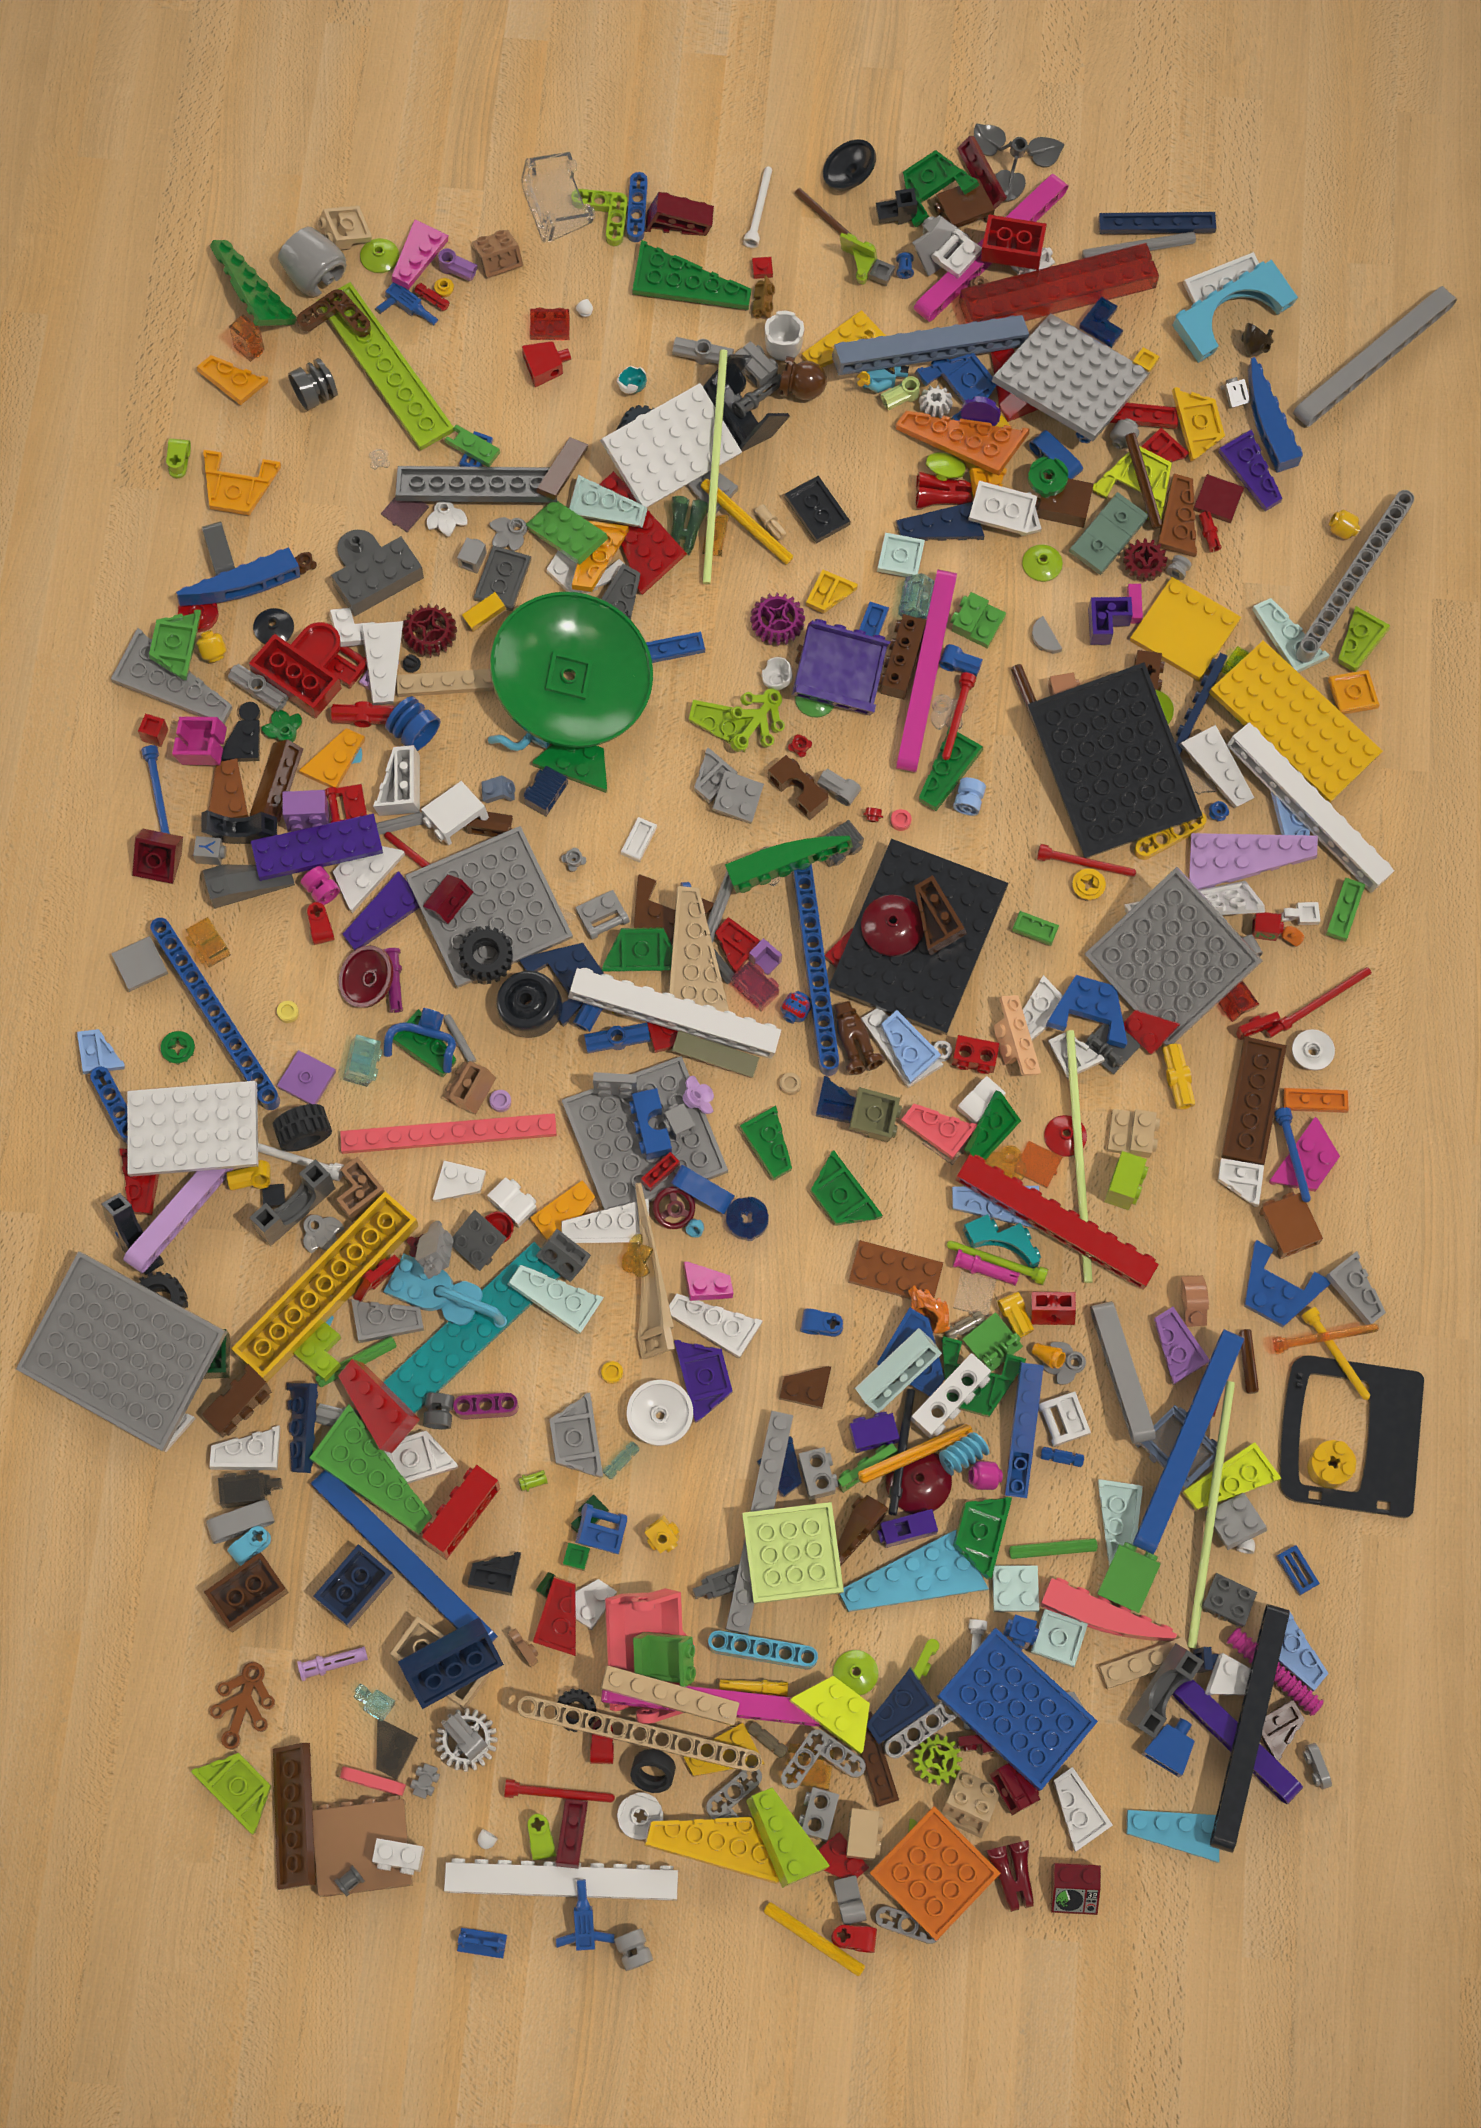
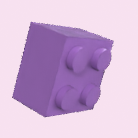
[283,790,329,832]

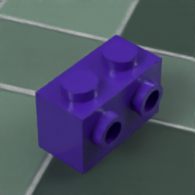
[849,1412,900,1453]

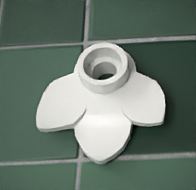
[427,501,467,537]

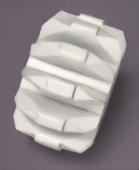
[919,385,953,418]

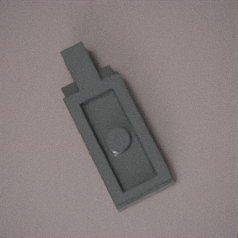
[692,1564,739,1600]

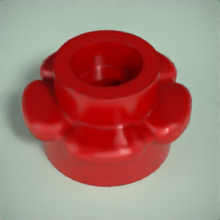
[863,807,883,822]

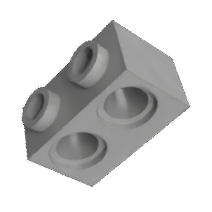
[798,1447,839,1500]
[799,1787,839,1842]

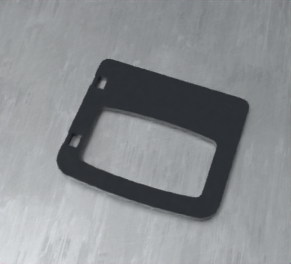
[1280,1355,1424,1518]

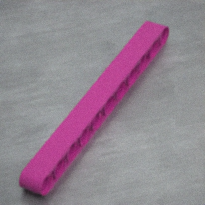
[914,174,1069,322]
[896,569,957,773]
[601,1685,823,1727]

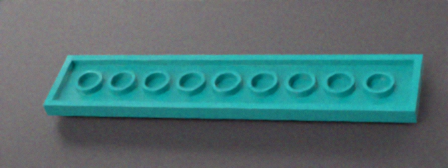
[383,1242,562,1414]

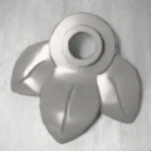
[490,517,527,551]
[303,1215,344,1253]
[1042,1342,1086,1385]

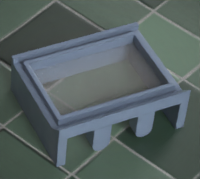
[1135,1405,1217,1493]

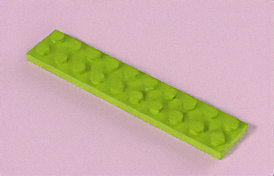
[317,282,455,451]

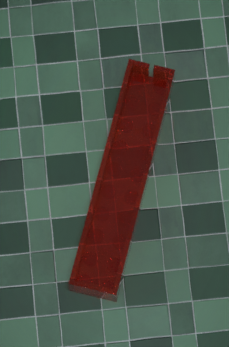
[959,243,1159,324]

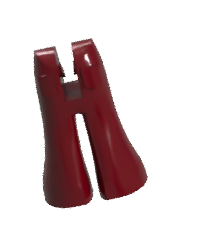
[985,1840,1034,1912]

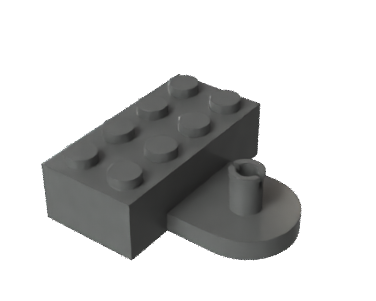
[331,529,424,617]

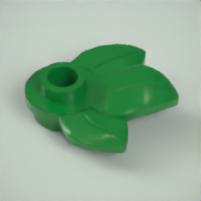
[262,710,302,742]

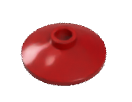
[1044,1115,1087,1157]

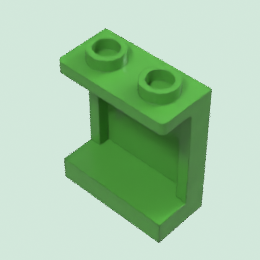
[1097,1542,1161,1613]
[633,1632,696,1687]

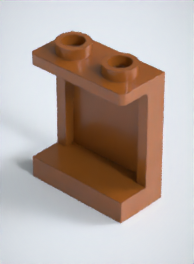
[1259,1192,1323,1259]

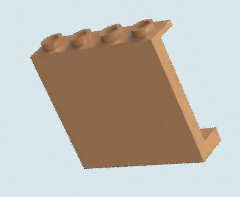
[313,1796,413,1897]

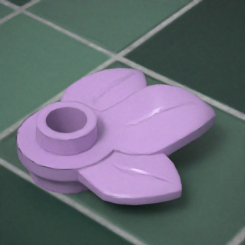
[683,1076,714,1114]

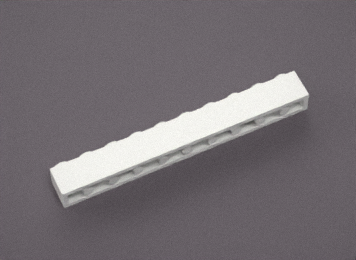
[1227,722,1394,893]
[568,968,781,1059]
[444,1858,678,1901]

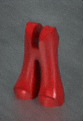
[916,471,972,509]

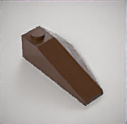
[838,1495,888,1567]

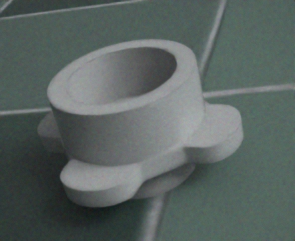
[561,848,586,872]

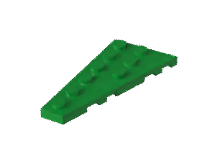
[210,240,297,326]

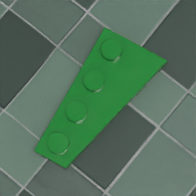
[919,727,983,811]

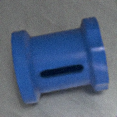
[896,252,914,279]

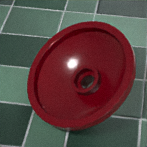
[861,895,924,956]
[339,945,394,1008]
[885,1452,952,1514]

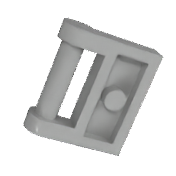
[576,890,630,940]

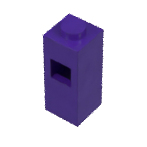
[877,1509,938,1548]

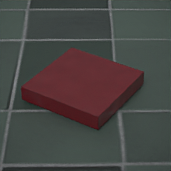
[1194,474,1244,523]

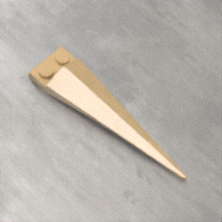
[635,1183,675,1359]

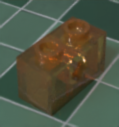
[229,314,265,362]

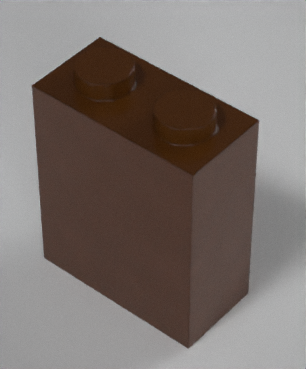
[1035,474,1094,528]

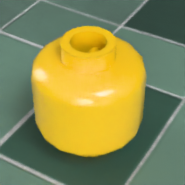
[1329,510,1360,540]
[197,630,227,663]

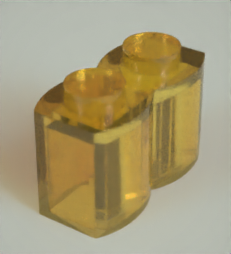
[185,917,231,968]

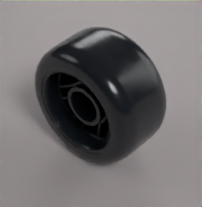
[496,971,563,1038]

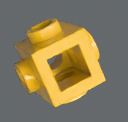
[644,1515,680,1554]

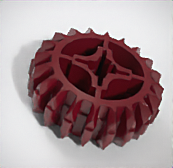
[402,603,457,658]

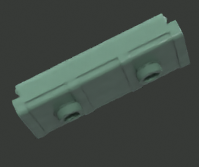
[1069,492,1149,575]

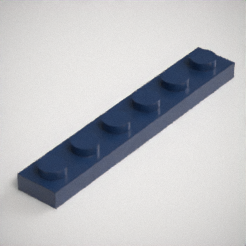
[1098,212,1217,234]
[1175,652,1227,754]

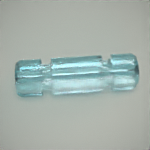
[603,1441,639,1479]

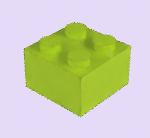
[1104,1151,1149,1210]

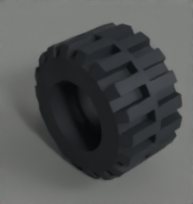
[459,926,513,984]
[272,1104,332,1152]
[139,1272,188,1308]

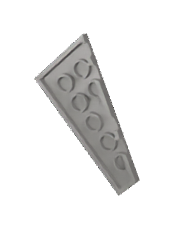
[111,628,233,725]

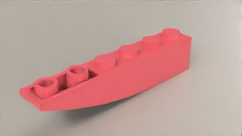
[1040,1577,1177,1641]

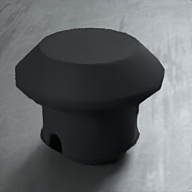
[403,654,421,673]

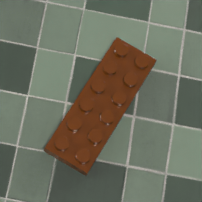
[1221,1036,1287,1165]
[273,1743,315,1890]

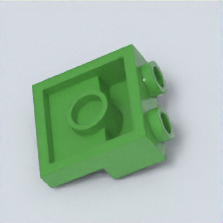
[950,592,1006,649]

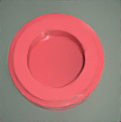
[890,809,912,831]

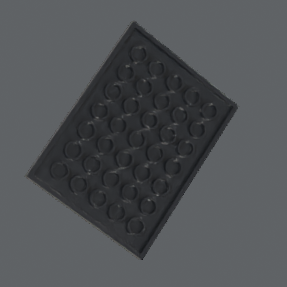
[1027,662,1203,858]
[829,838,1009,1035]

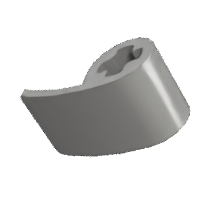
[834,1876,866,1925]

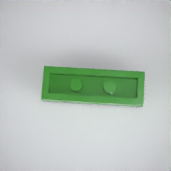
[1326,878,1365,942]
[838,1443,897,1493]

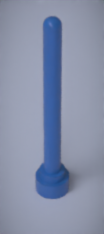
[141,745,170,834]
[1274,1107,1311,1203]

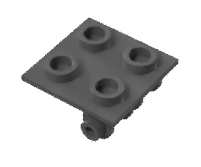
[1085,1024,1141,1075]
[452,1210,506,1271]
[1202,1573,1257,1627]

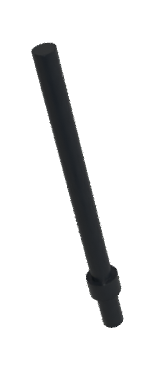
[888,1389,915,1516]

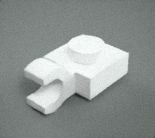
[1281,902,1320,925]

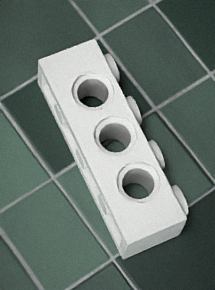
[911,1353,991,1438]

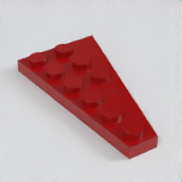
[599,471,687,595]

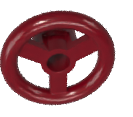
[653,1186,696,1229]

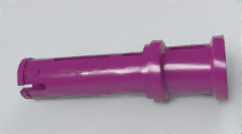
[383,948,403,1013]

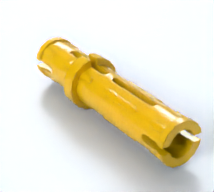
[719,1679,788,1697]

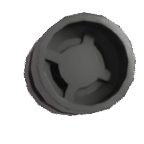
[423,1393,454,1430]

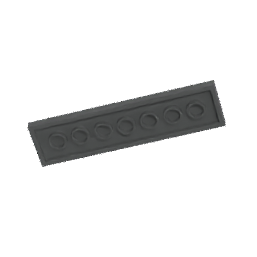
[395,466,557,503]

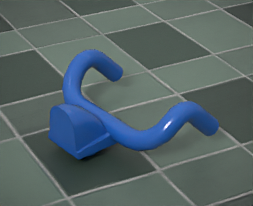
[384,1008,457,1073]

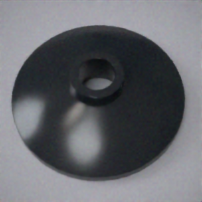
[253,608,294,644]

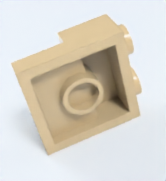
[318,206,372,250]
[1107,1109,1160,1158]

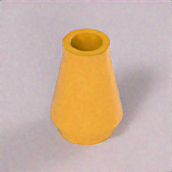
[1032,1343,1066,1369]

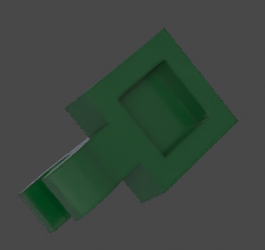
[571,1495,609,1533]

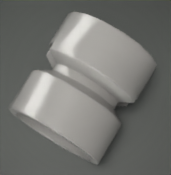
[614,1928,653,1971]

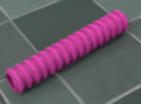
[1226,1627,1324,1716]

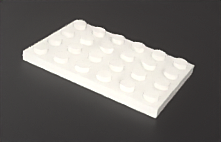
[600,383,742,508]
[127,1081,258,1176]

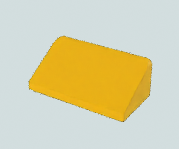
[462,592,507,632]

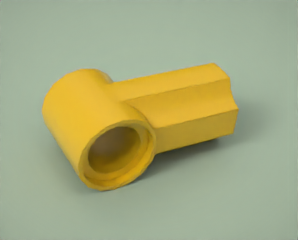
[227,1160,271,1191]
[997,1292,1034,1338]

